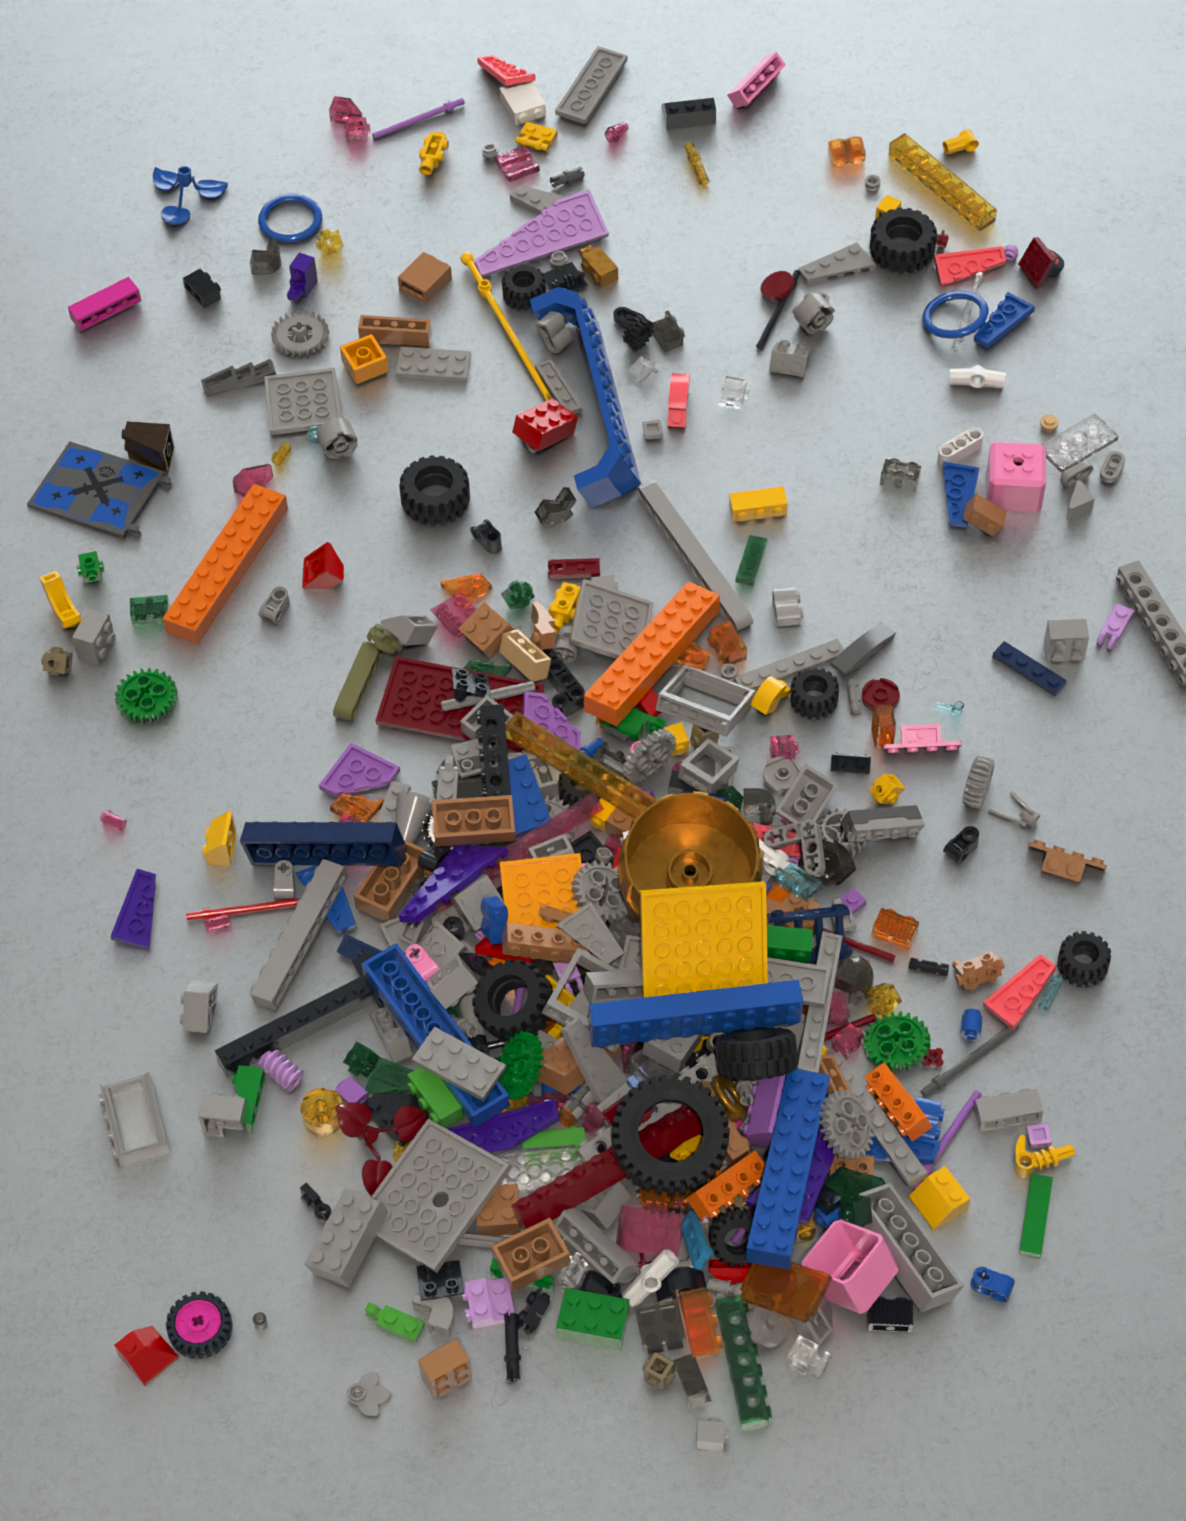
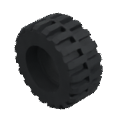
[870,207,937,273]
[399,455,470,526]
[472,959,553,1042]
[715,1027,798,1080]

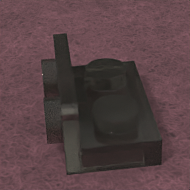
[652,310,685,352]

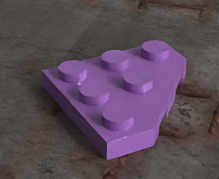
[522,691,581,753]
[319,743,400,797]

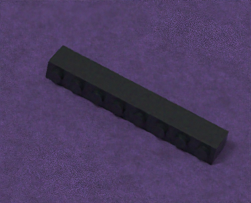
[215,976,373,1077]

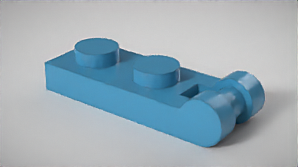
[680,1211,713,1270]

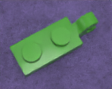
[365,1303,425,1344]

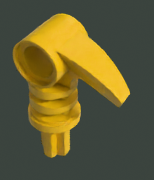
[1014,1134,1075,1178]

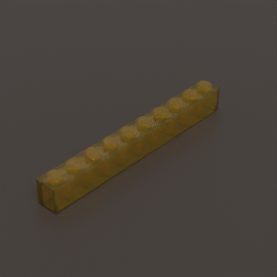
[505,711,658,818]

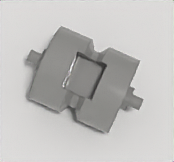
[553,626,579,662]

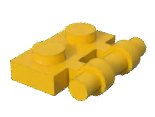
[515,121,557,151]

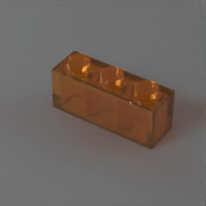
[679,1287,723,1361]

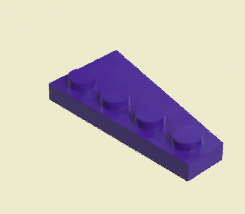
[111,869,156,950]

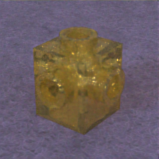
[315,229,344,255]
[864,983,902,1015]

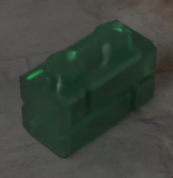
[130,595,170,626]

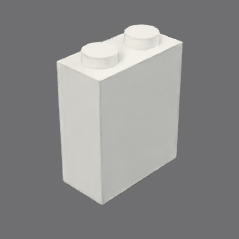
[499,81,546,126]

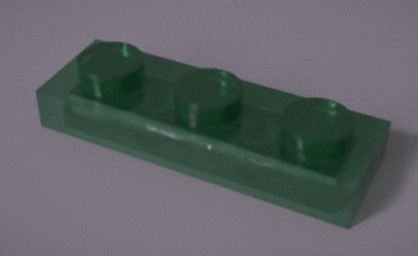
[735,535,767,586]

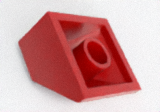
[302,542,344,589]
[114,1326,179,1386]

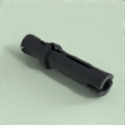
[504,1313,521,1382]

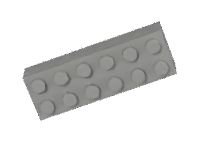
[849,1183,964,1313]

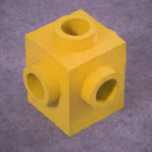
[869,773,905,805]

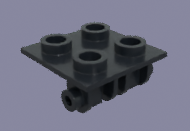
[544,262,588,291]
[451,668,491,702]
[416,1260,464,1301]

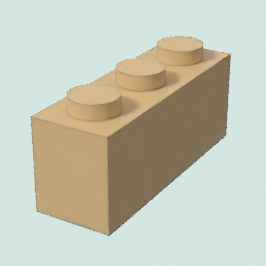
[499,629,551,682]

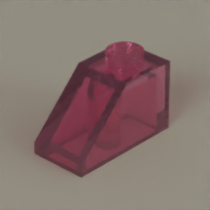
[329,96,363,127]
[232,464,273,497]

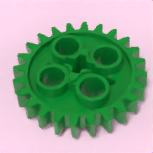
[115,668,178,724]
[863,1011,931,1073]
[498,1031,544,1100]

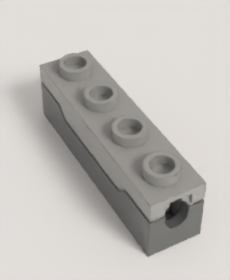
[841,805,925,842]

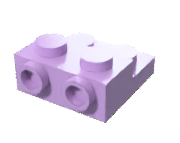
[462,1278,515,1329]

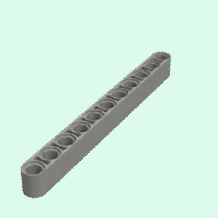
[636,480,753,632]

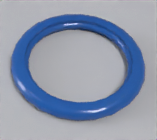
[258,194,323,243]
[922,291,989,339]

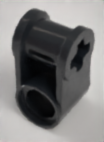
[470,519,502,554]
[943,826,979,864]
[417,843,451,872]
[579,1271,622,1298]

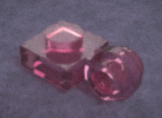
[581,1102,605,1135]

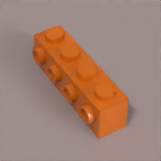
[864,1062,933,1142]
[686,1150,766,1220]

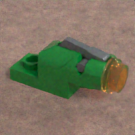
[596,709,666,741]

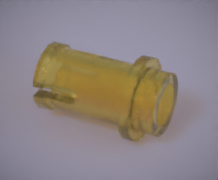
[271,442,292,465]

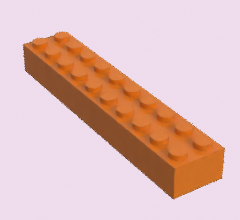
[162,484,288,644]
[584,581,720,726]

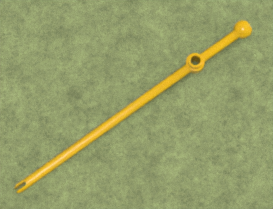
[461,252,552,401]

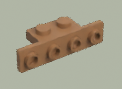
[1028,839,1107,882]

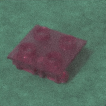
[430,592,477,637]

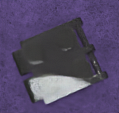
[634,1298,686,1354]

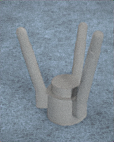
[989,791,1040,828]

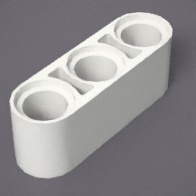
[937,427,983,467]

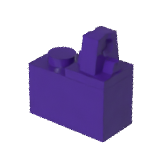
[287,252,318,302]

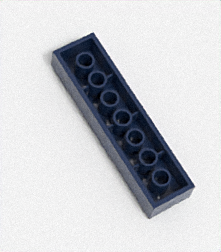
[240,821,407,866]

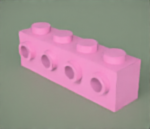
[727,52,785,108]

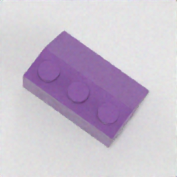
[743,1074,785,1148]

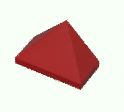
[709,1259,753,1285]

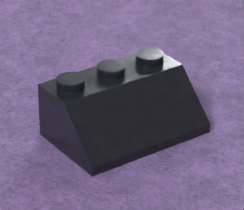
[662,98,716,130]

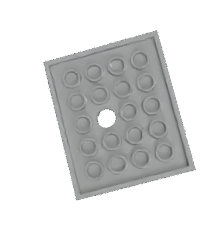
[371,1119,511,1273]

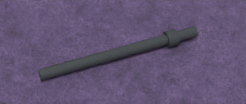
[920,1025,1019,1097]

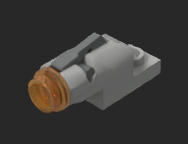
[559,1081,601,1128]

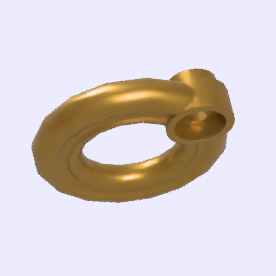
[712,1074,748,1122]

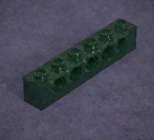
[716,1295,772,1432]

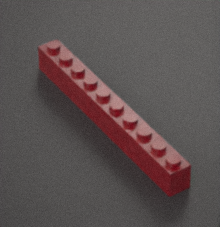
[511,1104,703,1230]

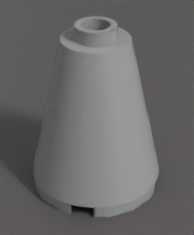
[395,791,432,844]

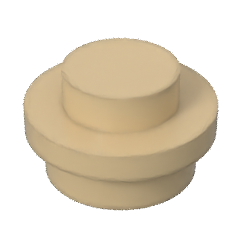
[1040,415,1059,432]

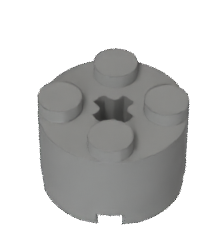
[792,292,835,334]
[316,416,358,459]

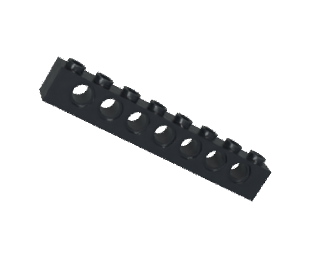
[476,704,516,861]

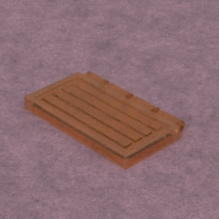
[740,1262,833,1323]

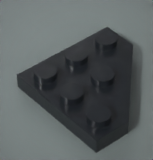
[362,1093,430,1147]

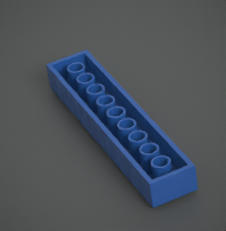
[362,943,510,1128]
[588,980,804,1048]
[746,1069,830,1270]

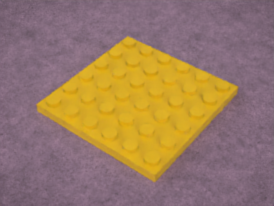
[640,881,768,998]

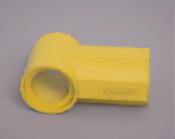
[942,129,979,155]

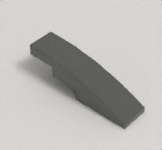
[201,359,277,395]
[830,622,896,676]

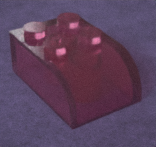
[616,1206,685,1259]

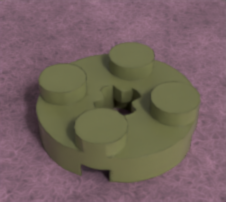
[367,624,404,654]

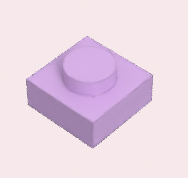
[1026,1123,1052,1149]

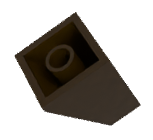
[122,421,175,475]

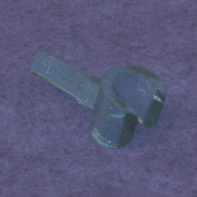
[936,701,964,716]

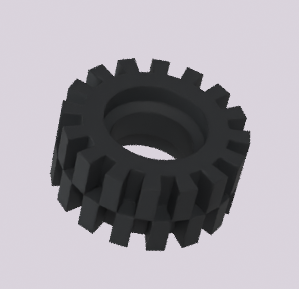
[623,315,654,350]

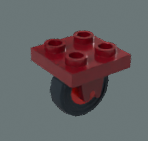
[1018,237,1064,287]

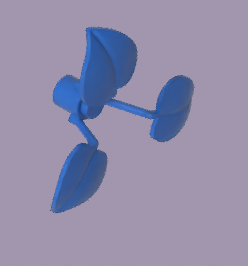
[153,166,228,225]

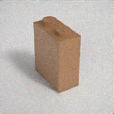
[398,252,452,304]

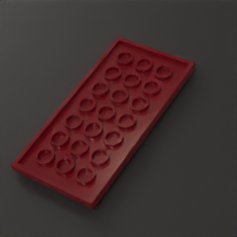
[375,656,544,752]

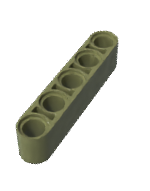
[333,640,383,721]

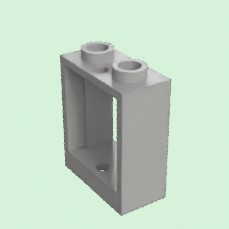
[678,738,739,794]

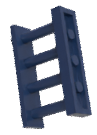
[767,904,853,963]

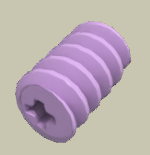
[258,1050,304,1093]

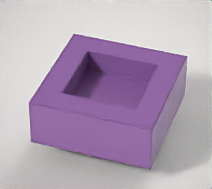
[840,887,867,914]

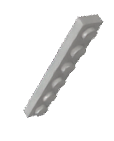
[734,639,844,694]

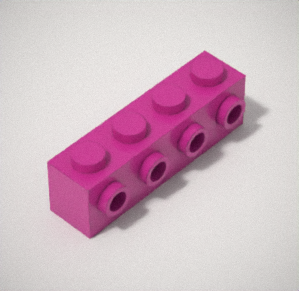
[68,277,141,332]

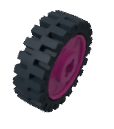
[166,1291,232,1359]

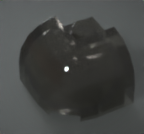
[798,839,856,889]
[834,952,874,1006]

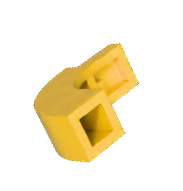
[39,571,82,629]

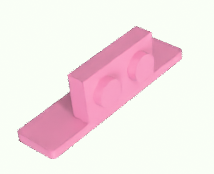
[882,724,962,754]

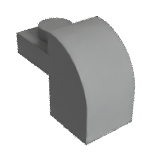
[412,1294,455,1338]

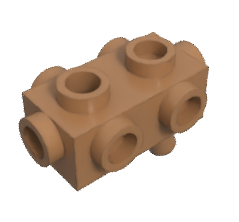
[952,951,1005,990]

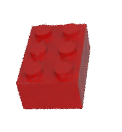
[512,398,578,451]

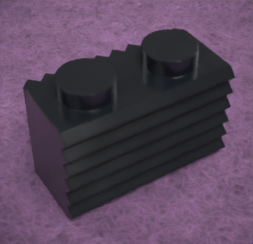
[183,268,221,308]
[868,1296,913,1333]

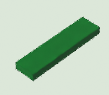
[1019,1173,1053,1258]

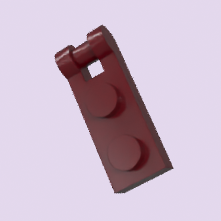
[548,558,600,581]

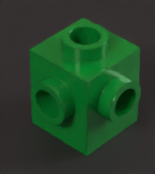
[77,551,105,583]

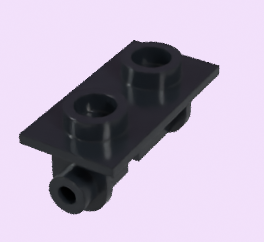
[830,752,871,774]
[517,1288,551,1335]

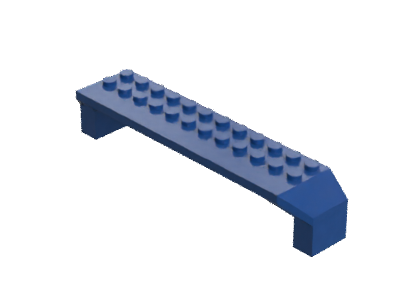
[530,287,641,508]

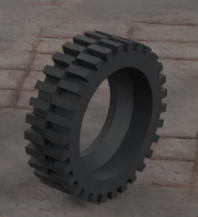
[612,1074,730,1197]

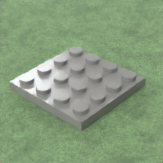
[264,368,341,435]
[569,579,654,659]

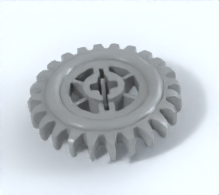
[271,309,329,357]

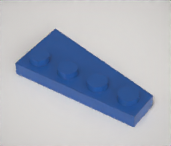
[974,292,1035,349]
[943,461,980,529]
[508,754,552,837]
[296,865,357,934]
[865,1131,941,1164]

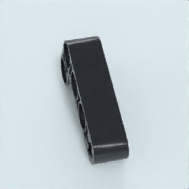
[542,648,585,717]

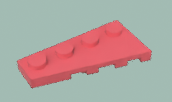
[477,55,535,87]
[934,246,1006,287]
[983,954,1056,1031]

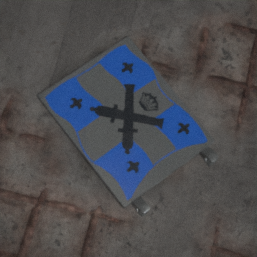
[27,441,172,537]

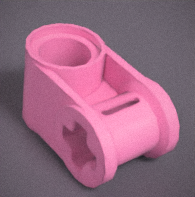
[406,944,440,983]

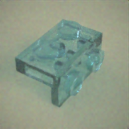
[776,862,823,901]

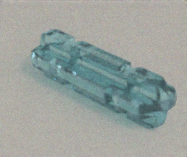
[1038,975,1063,1012]

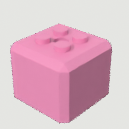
[986,442,1046,512]
[802,1219,899,1314]

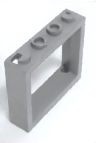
[655,664,755,737]
[542,948,620,1054]

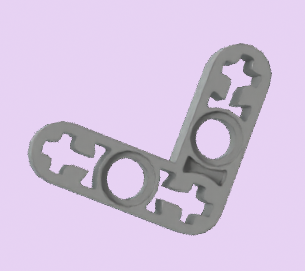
[764,819,825,877]

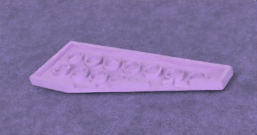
[474,190,609,278]

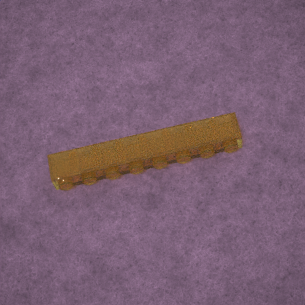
[889,133,997,231]

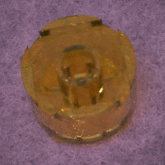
[300,1088,342,1138]

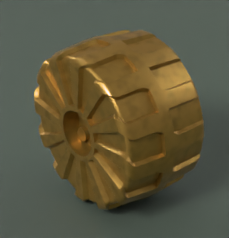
[618,791,763,923]

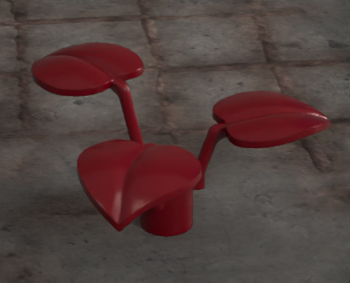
[335,1102,426,1196]

